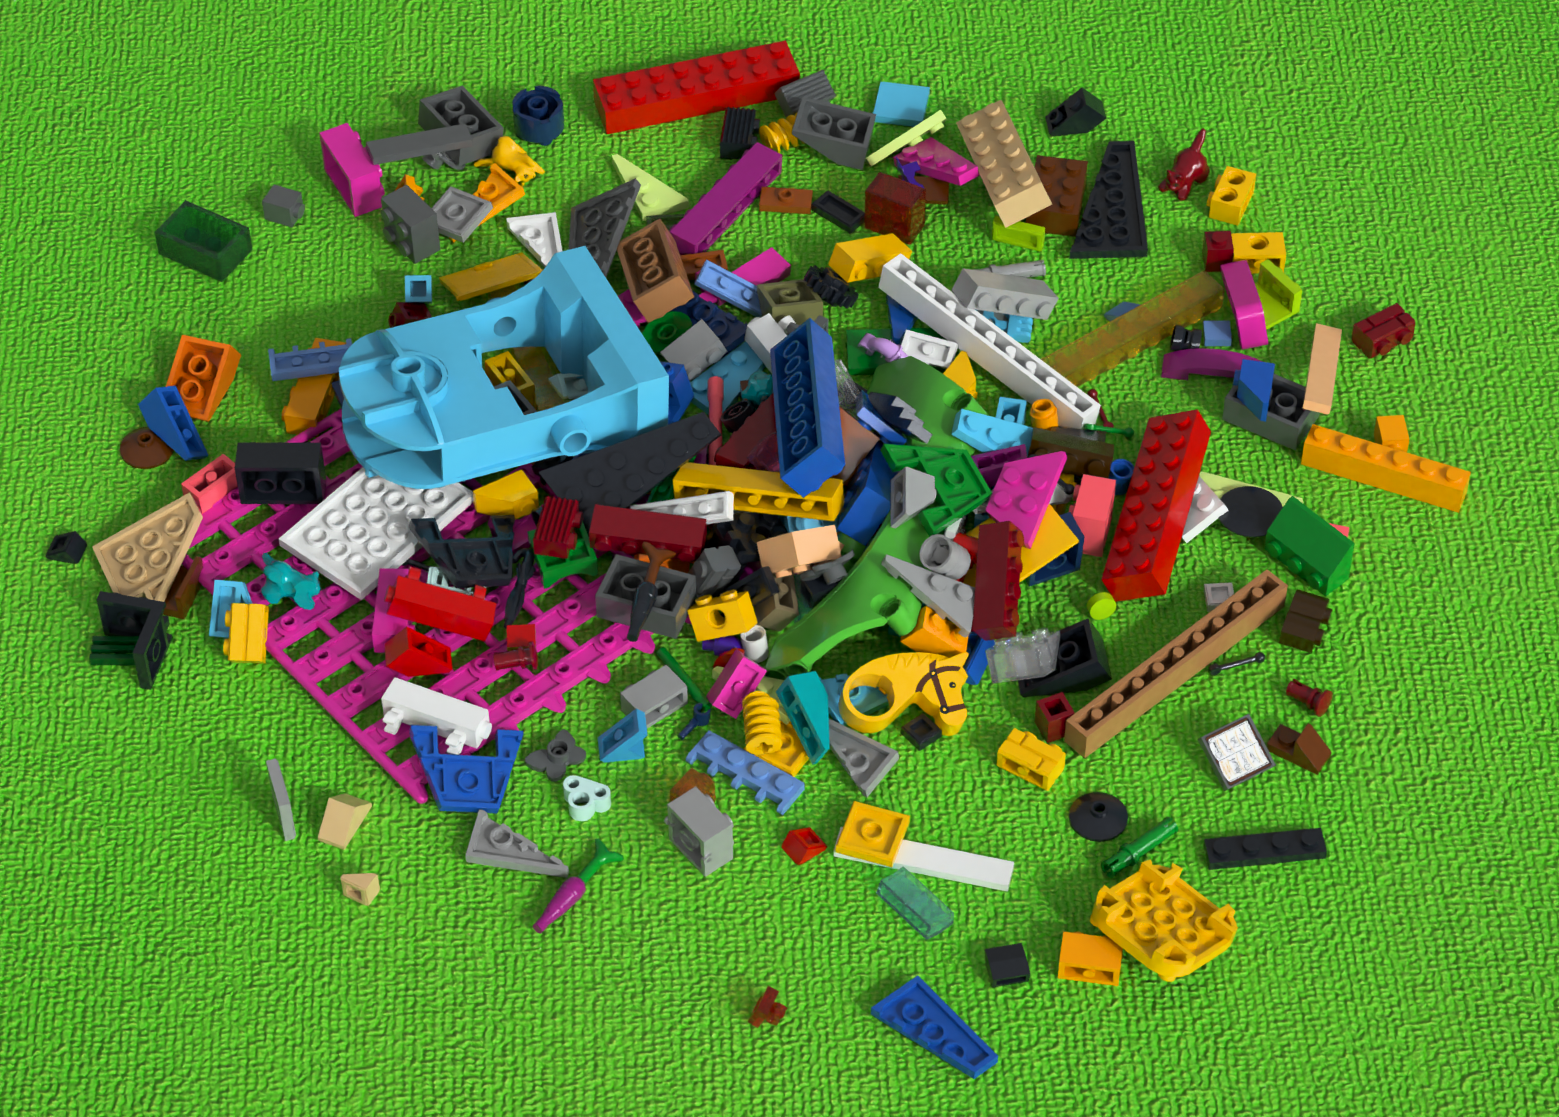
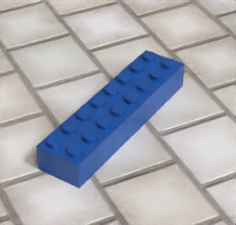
[770,318,845,498]

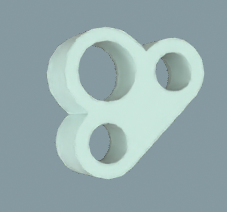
[563,775,611,821]

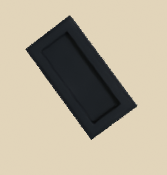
[811,190,867,234]

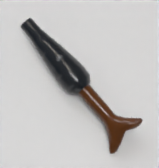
[627,542,676,642]

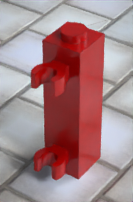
[384,566,496,641]

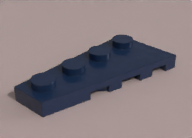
[669,291,748,364]

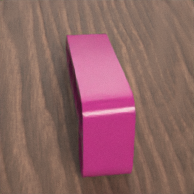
[1220,260,1268,350]

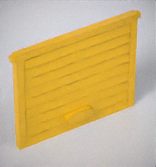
[439,252,544,301]

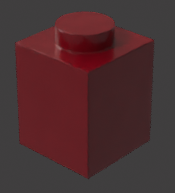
[1202,231,1234,272]
[1035,692,1075,743]

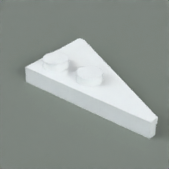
[506,212,562,267]
[1182,476,1228,543]

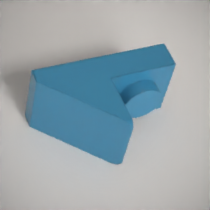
[598,708,648,763]

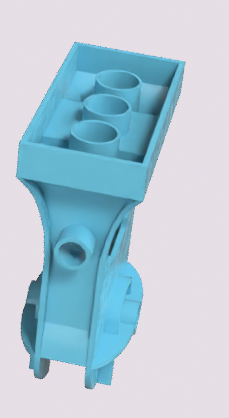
[339,246,669,489]

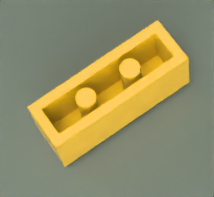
[828,233,912,283]

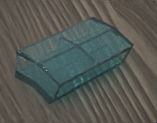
[876,867,954,940]

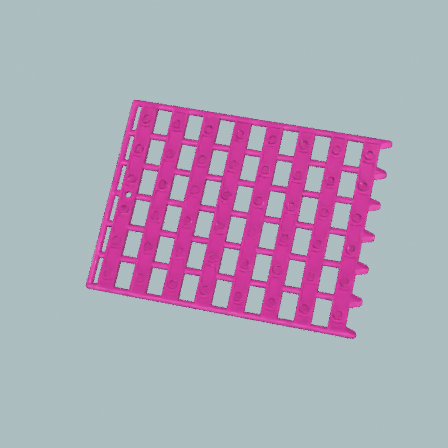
[182,409,691,804]

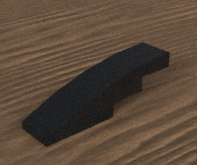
[868,392,933,444]

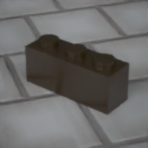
[1027,427,1114,478]

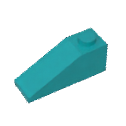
[776,671,830,765]

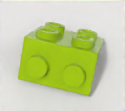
[1227,259,1302,330]

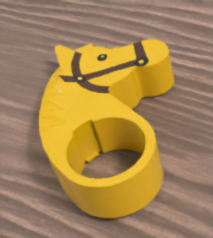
[838,652,969,736]

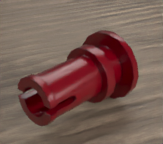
[493,641,538,671]
[1286,679,1333,717]

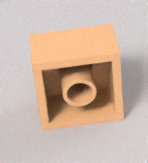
[757,525,842,578]

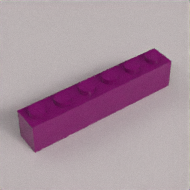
[669,142,782,255]

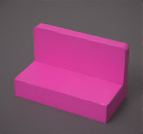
[706,649,767,719]

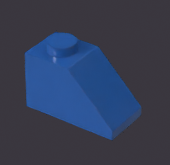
[1233,359,1275,422]

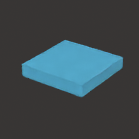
[873,82,930,127]

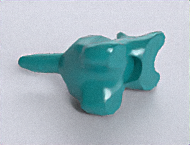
[261,553,321,610]

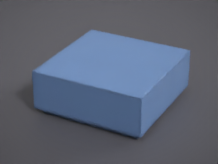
[1203,321,1232,346]

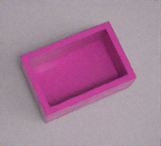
[319,123,385,217]

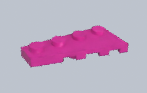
[893,137,980,186]

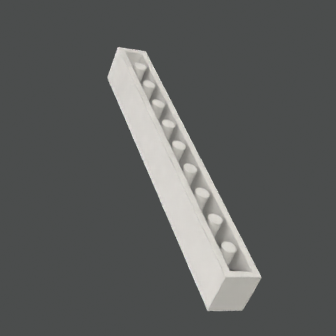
[878,253,1101,429]

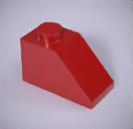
[384,626,452,677]

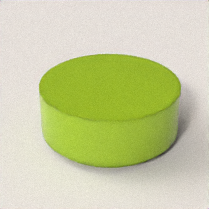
[1087,592,1116,620]

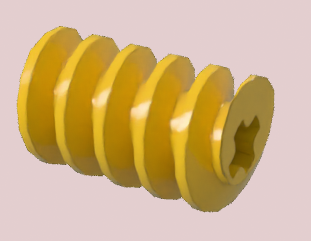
[759,112,806,153]
[742,691,782,755]

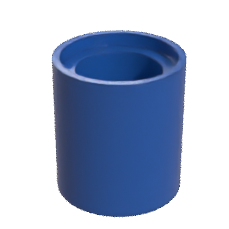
[1108,459,1134,495]

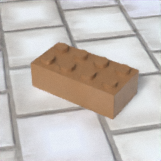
[617,219,694,323]

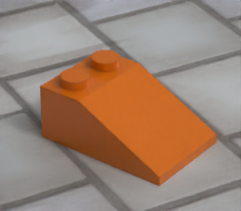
[166,335,241,422]

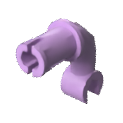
[858,333,908,362]

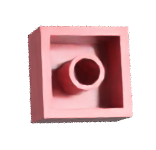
[1069,474,1116,557]

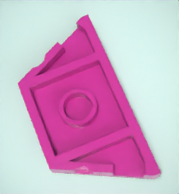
[985,451,1067,549]

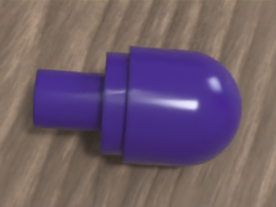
[702,635,742,656]

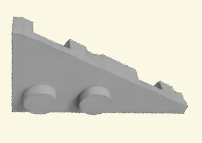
[881,554,975,638]

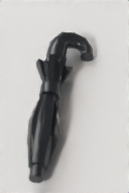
[504,548,536,629]

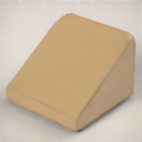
[340,873,380,906]

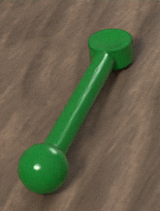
[1084,424,1134,438]

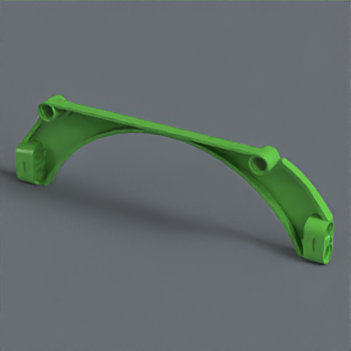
[764,356,988,680]

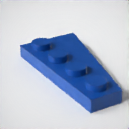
[871,975,998,1079]

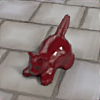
[1158,128,1210,201]

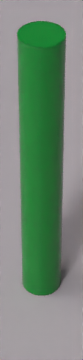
[656,647,712,712]

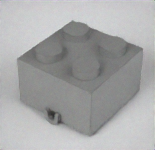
[664,786,734,877]

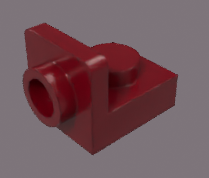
[388,302,432,328]

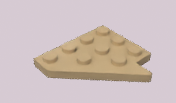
[92,492,203,602]

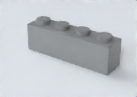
[951,268,1059,320]

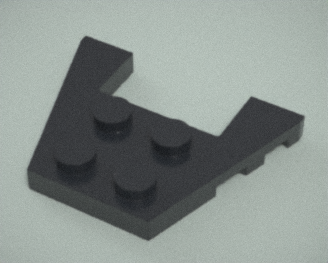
[409,515,515,588]

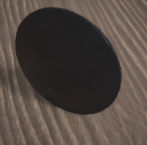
[1219,486,1283,537]

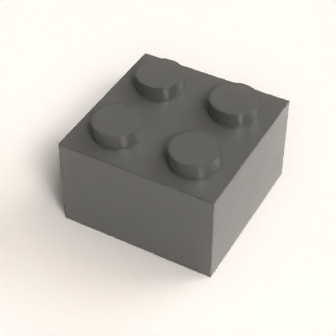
[381,185,440,264]

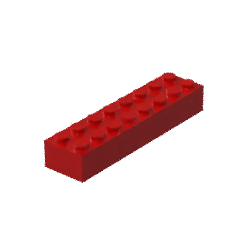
[593,40,800,134]
[1101,409,1211,602]

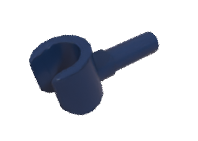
[678,703,711,740]

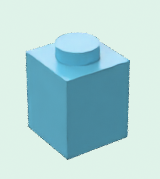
[405,275,432,304]

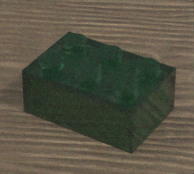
[155,200,253,282]

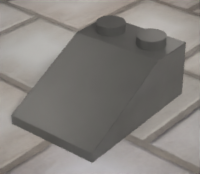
[792,97,876,170]

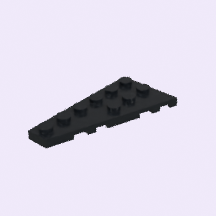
[539,412,721,537]

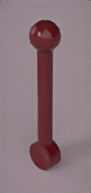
[1087,389,1114,433]

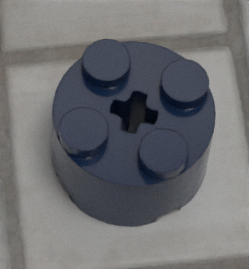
[512,86,564,146]

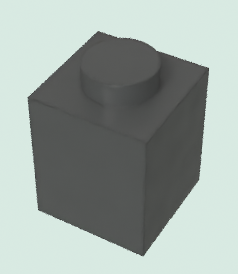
[262,184,305,227]

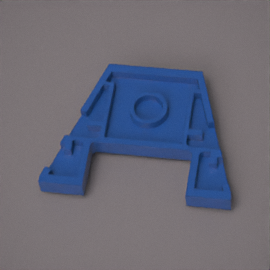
[409,725,523,814]

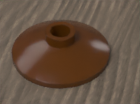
[120,426,174,469]

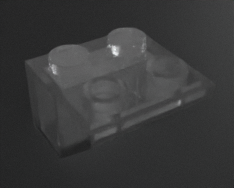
[985,628,1060,684]

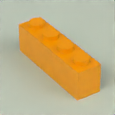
[281,338,346,438]

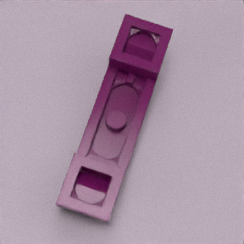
[1161,348,1263,380]

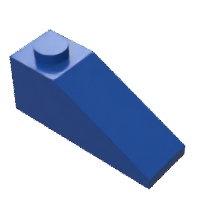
[138,386,209,461]

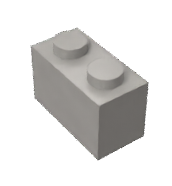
[660,319,728,381]
[620,665,688,728]

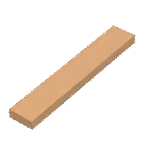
[1302,323,1342,415]

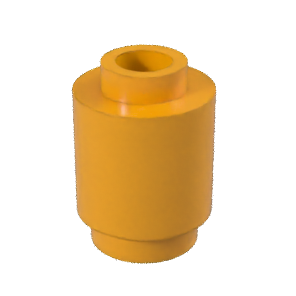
[1030,399,1059,431]

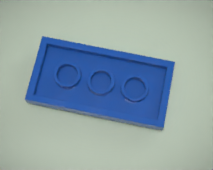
[855,390,907,445]

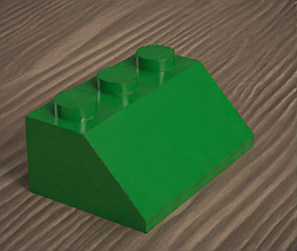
[1264,496,1355,597]

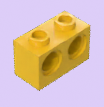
[1206,166,1256,226]

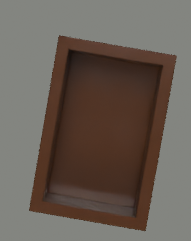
[1026,155,1088,237]

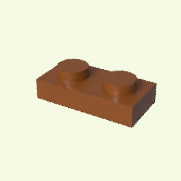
[680,250,728,281]

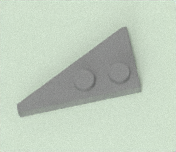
[829,719,899,797]
[465,810,569,878]

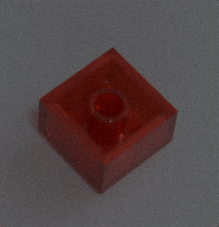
[865,172,926,245]

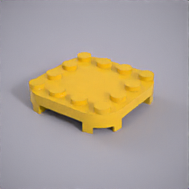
[1090,859,1238,982]

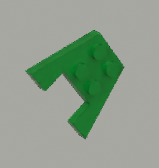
[880,444,992,537]

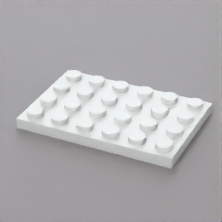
[279,467,474,600]

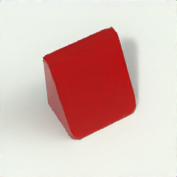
[781,827,827,865]

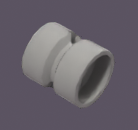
[919,534,971,580]

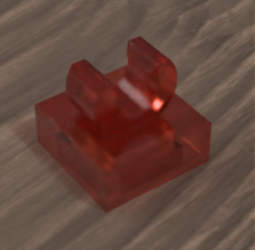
[748,986,787,1028]

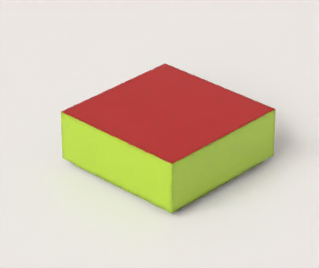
[507,624,536,651]

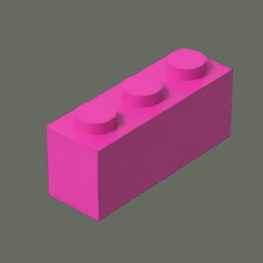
[372,568,415,653]

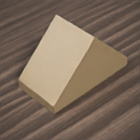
[318,793,372,850]

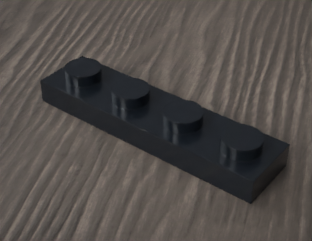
[1203,828,1327,870]

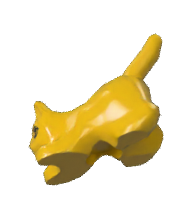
[474,136,545,187]

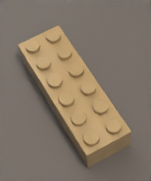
[956,100,1052,228]

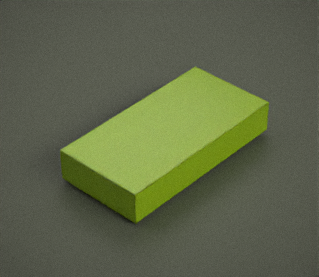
[992,216,1045,251]

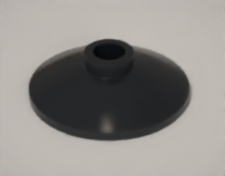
[1069,792,1128,842]

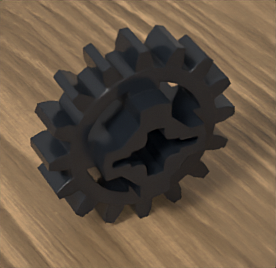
[804,265,859,309]

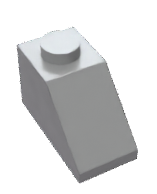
[891,467,936,529]

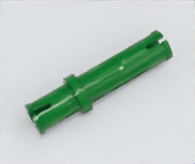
[1101,817,1178,878]

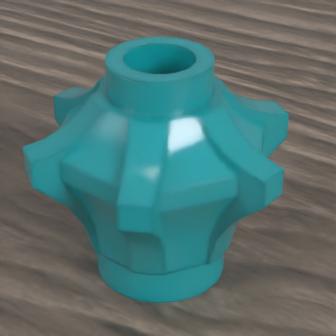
[741,371,773,410]

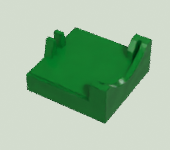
[527,523,598,589]

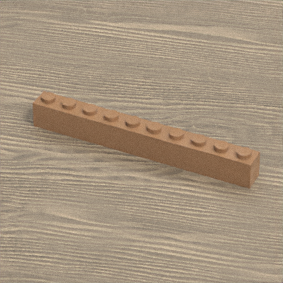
[1064,569,1288,758]

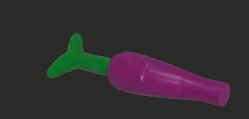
[533,839,624,934]

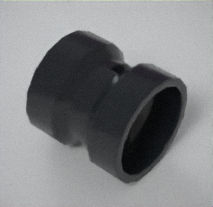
[1170,324,1202,351]

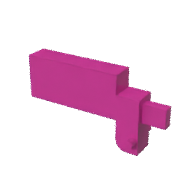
[695,247,791,306]

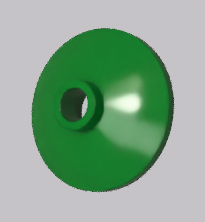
[642,311,693,354]

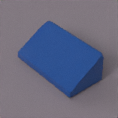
[963,632,997,685]

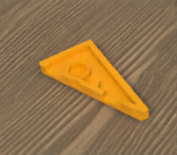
[449,163,525,243]

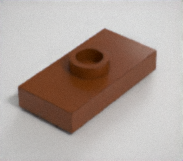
[759,187,813,214]

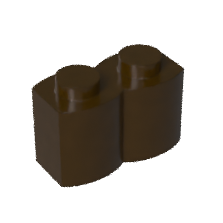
[1279,589,1333,653]

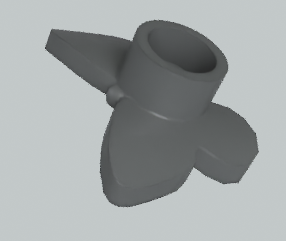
[422,152,466,170]
[799,550,855,585]
[525,729,586,782]

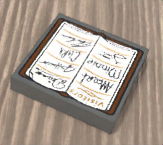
[1197,714,1276,791]

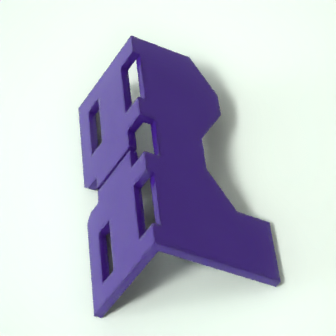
[896,157,925,199]

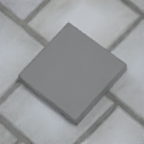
[432,186,493,243]
[266,758,296,841]

